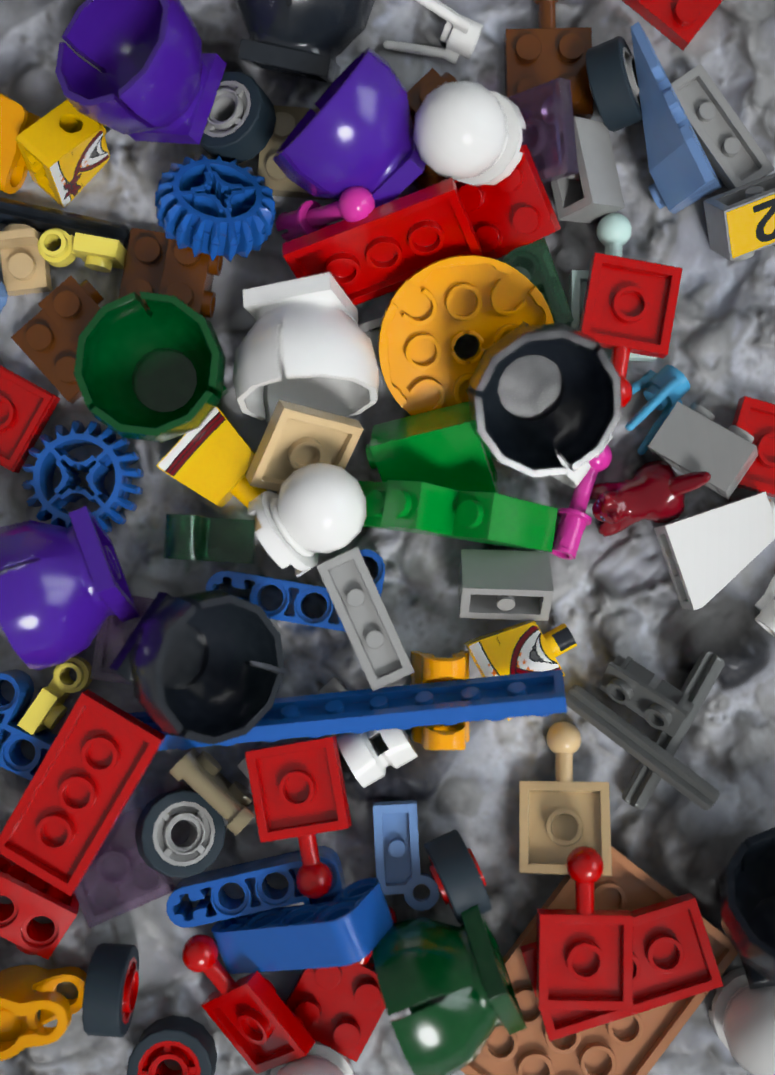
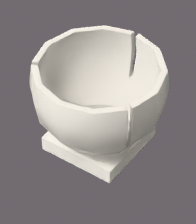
[233,272,379,422]

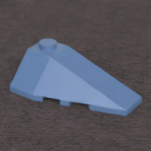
[630,22,722,214]

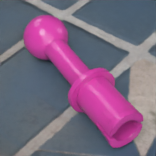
[276,186,375,241]
[550,444,612,560]

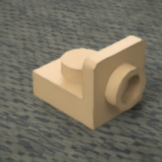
[0,224,52,296]

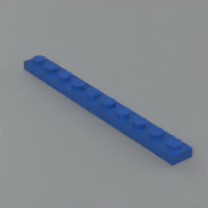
[129,670,567,751]

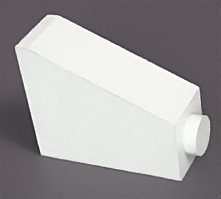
[654,492,775,610]

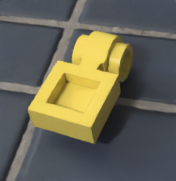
[38,228,127,273]
[18,656,93,735]

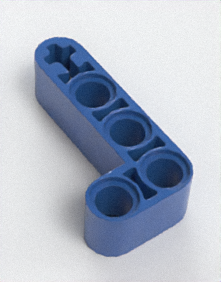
[205,549,385,632]
[0,669,57,781]
[166,846,346,928]
[211,877,394,974]

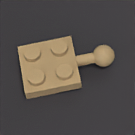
[246,400,364,532]
[519,721,612,877]

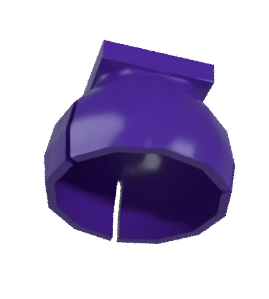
[55,0,227,145]
[273,47,426,207]
[0,506,140,670]

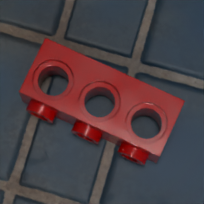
[0,854,82,960]

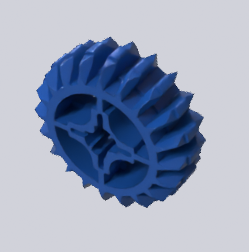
[154,154,276,262]
[21,420,144,534]

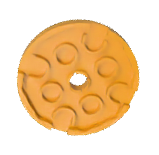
[378,255,554,416]

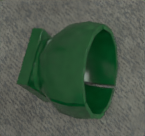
[74,291,229,444]
[372,905,527,1075]

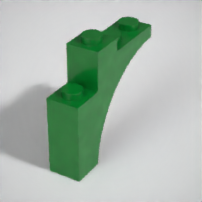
[358,480,558,552]

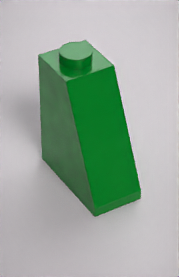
[366,401,498,493]

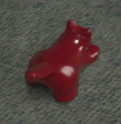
[590,460,711,537]

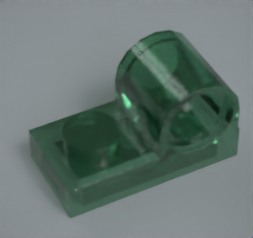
[503,237,574,326]
[163,514,256,564]

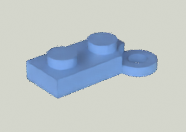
[373,800,439,911]

